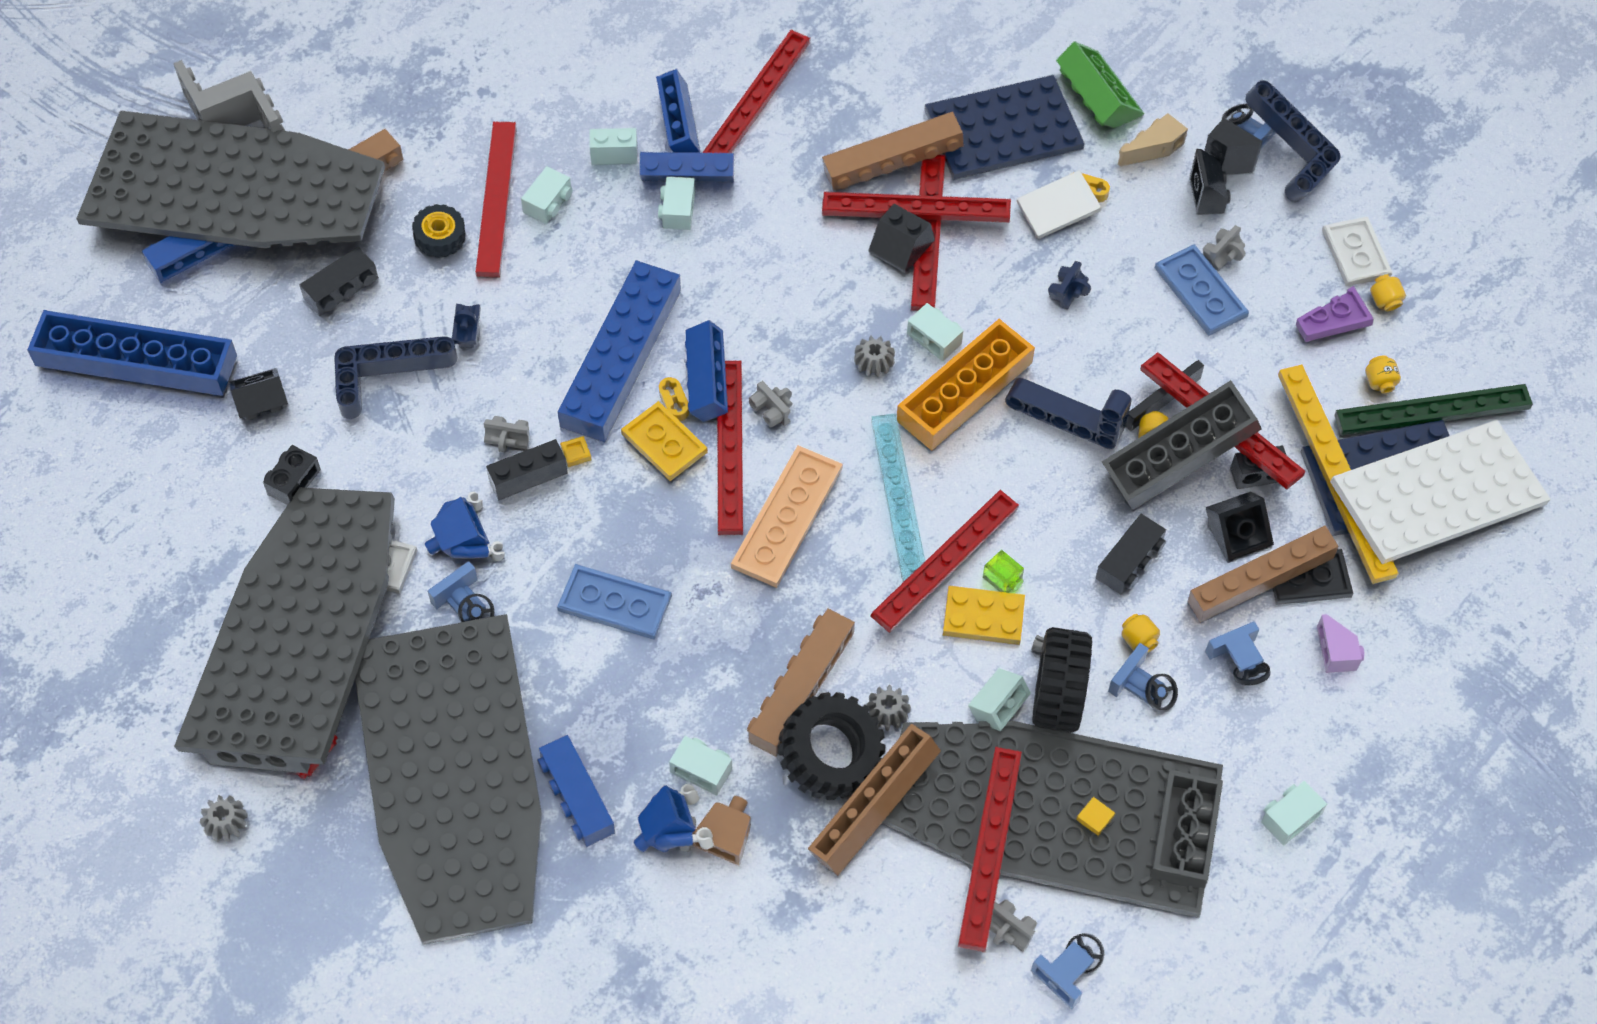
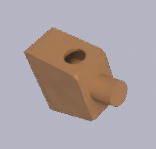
[693,796,751,866]

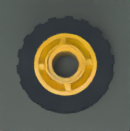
[412,204,466,258]

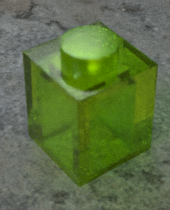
[982,549,1024,593]

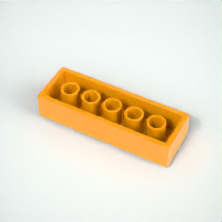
[896,319,1035,451]

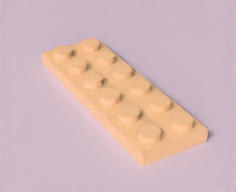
[731,445,843,588]

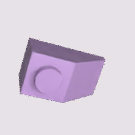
[1317,614,1364,673]

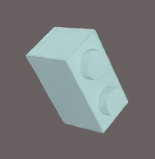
[590,128,638,165]
[521,166,572,224]
[658,176,695,230]
[907,303,964,361]
[968,668,1031,731]
[669,736,732,796]
[1261,781,1327,846]

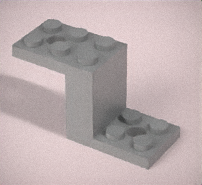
[173,60,285,132]

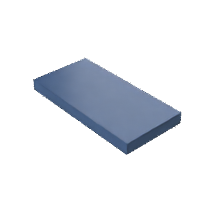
[1154,244,1249,336]
[557,564,672,640]

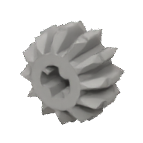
[854,336,895,377]
[866,684,911,731]
[200,795,248,842]

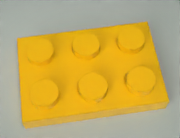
[621,401,708,481]
[943,586,1025,645]

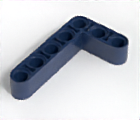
[1245,80,1341,202]
[334,336,458,419]
[1005,378,1132,449]

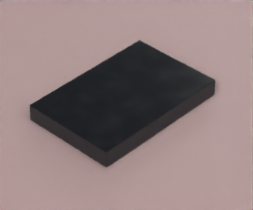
[1273,549,1354,605]

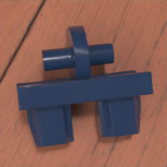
[1048,261,1091,309]
[451,304,481,348]

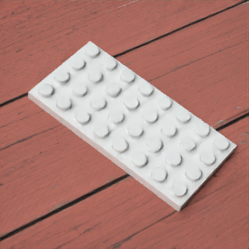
[1330,420,1551,564]

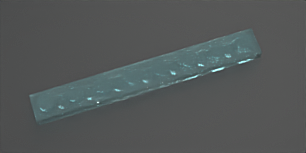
[871,413,925,583]

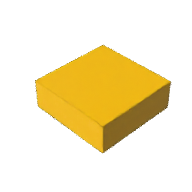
[560,436,592,467]
[1076,797,1115,836]

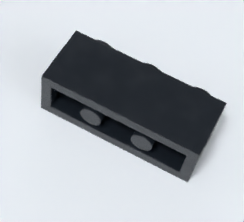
[299,246,378,316]
[486,439,568,501]
[1095,513,1167,595]

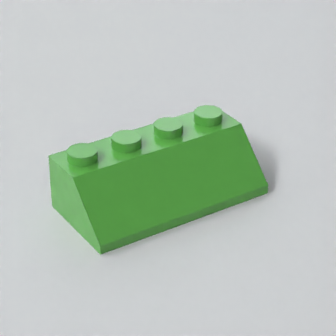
[1056,41,1145,128]

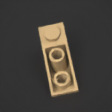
[1118,113,1188,167]

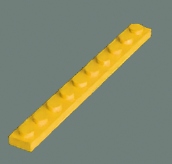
[1278,364,1399,584]

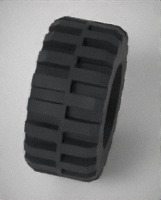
[1032,627,1093,733]
[778,692,886,800]

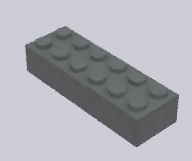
[1102,380,1262,510]

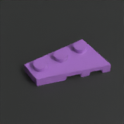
[1296,286,1374,342]

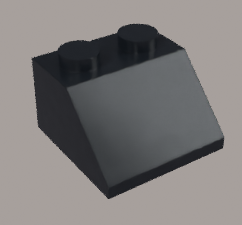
[1204,118,1263,175]
[1189,149,1231,215]
[869,204,935,273]
[229,368,288,420]
[1206,491,1274,561]

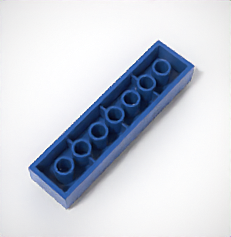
[557,260,681,443]
[27,310,237,396]

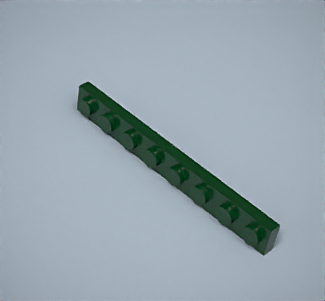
[1334,384,1533,436]

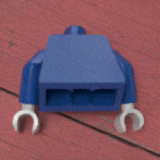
[425,492,505,561]
[634,784,714,852]

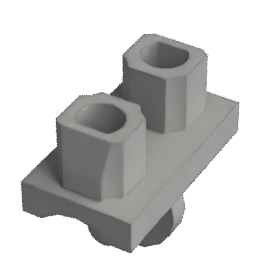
[1203,225,1246,271]
[749,380,793,427]
[484,416,529,452]
[990,899,1037,951]

